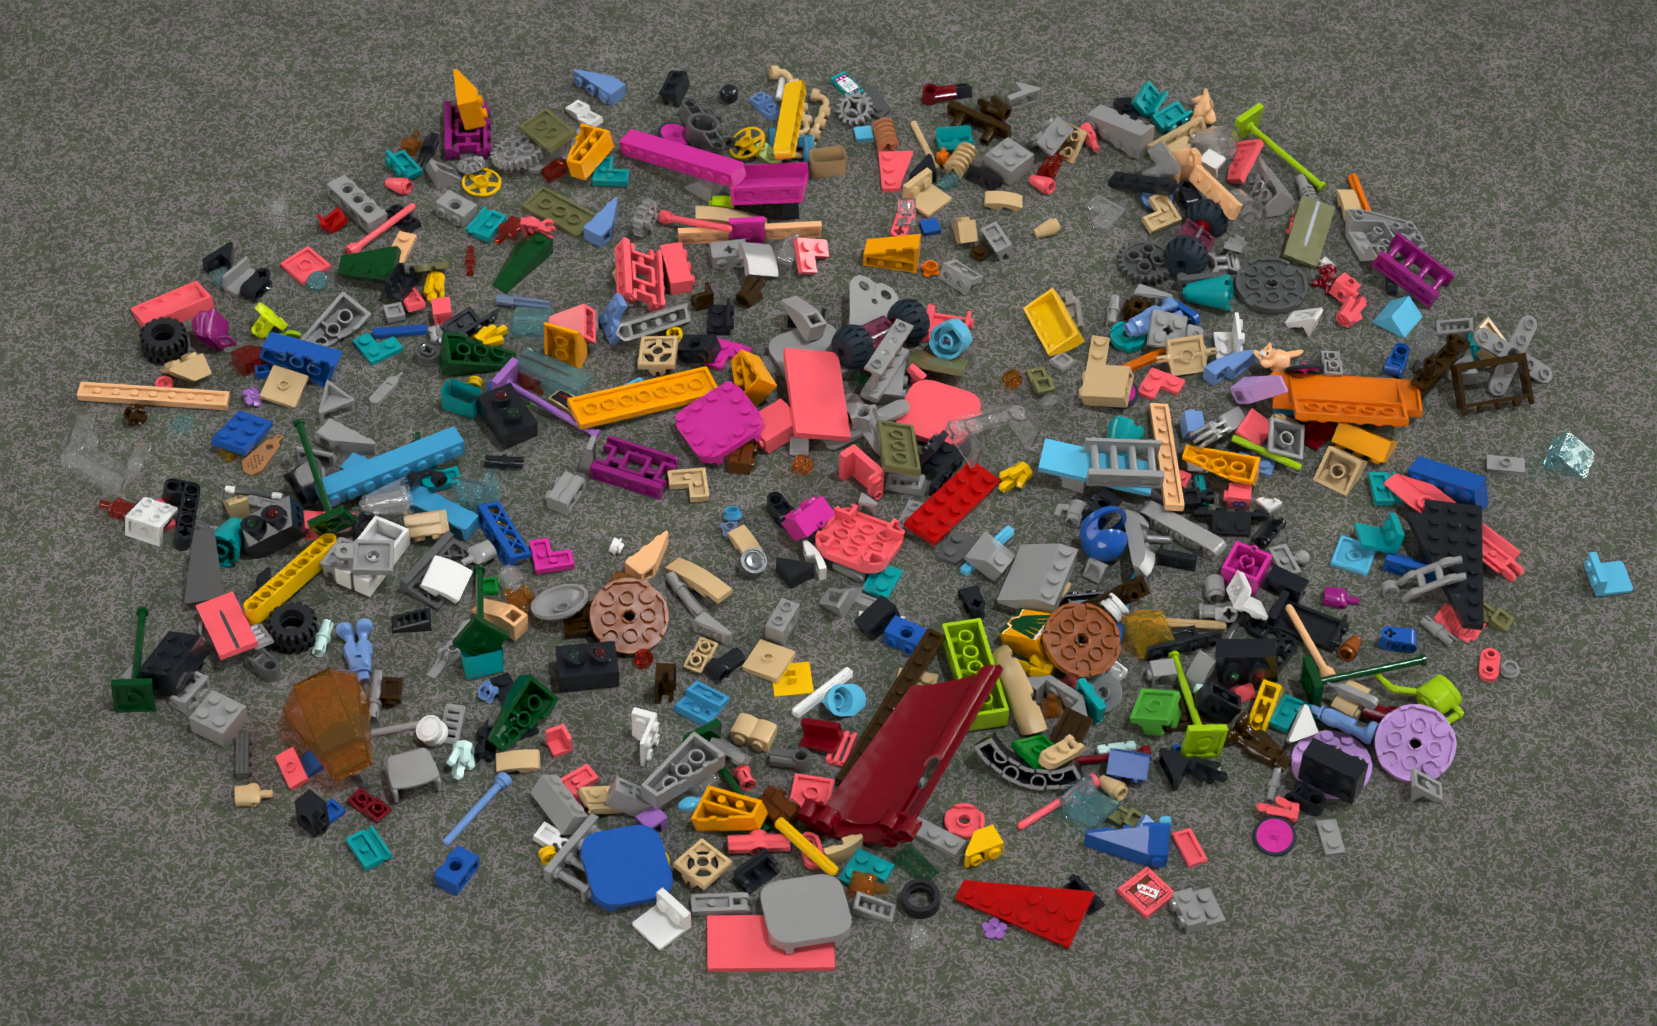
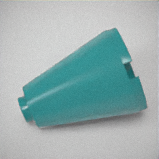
[1183,274,1233,311]
[1106,416,1145,457]
[214,517,243,567]

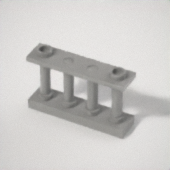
[860,319,914,404]
[1083,437,1165,488]
[543,813,602,903]

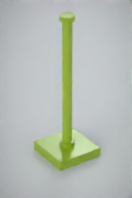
[1229,102,1327,192]
[1168,651,1228,758]

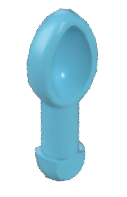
[678,796,702,811]

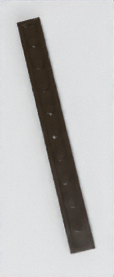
[836,628,946,783]

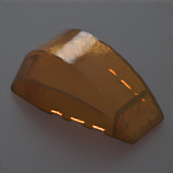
[283,667,372,782]

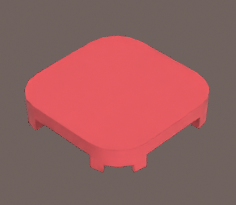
[895,380,981,448]
[814,504,905,574]

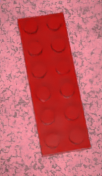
[904,460,1001,546]

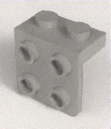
[1028,116,1074,157]

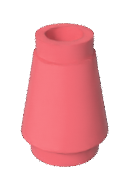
[1029,174,1056,194]
[385,177,413,195]

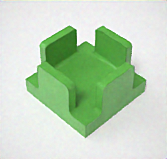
[1130,688,1181,736]

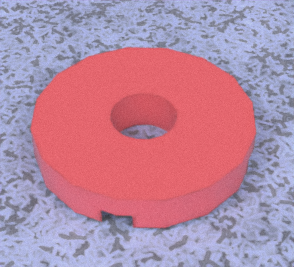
[944,803,985,840]

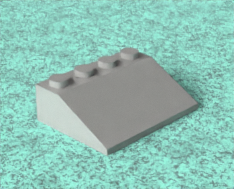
[996,544,1078,614]

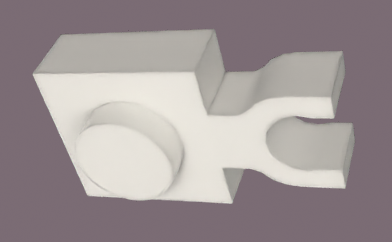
[532,821,568,852]

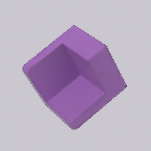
[635,806,668,832]

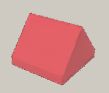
[1228,682,1256,703]

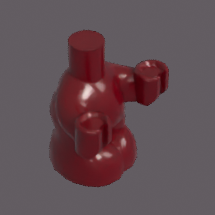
[1312,264,1337,296]

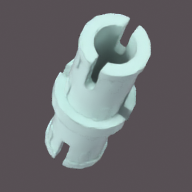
[312,619,334,657]

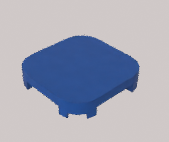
[579,825,673,912]

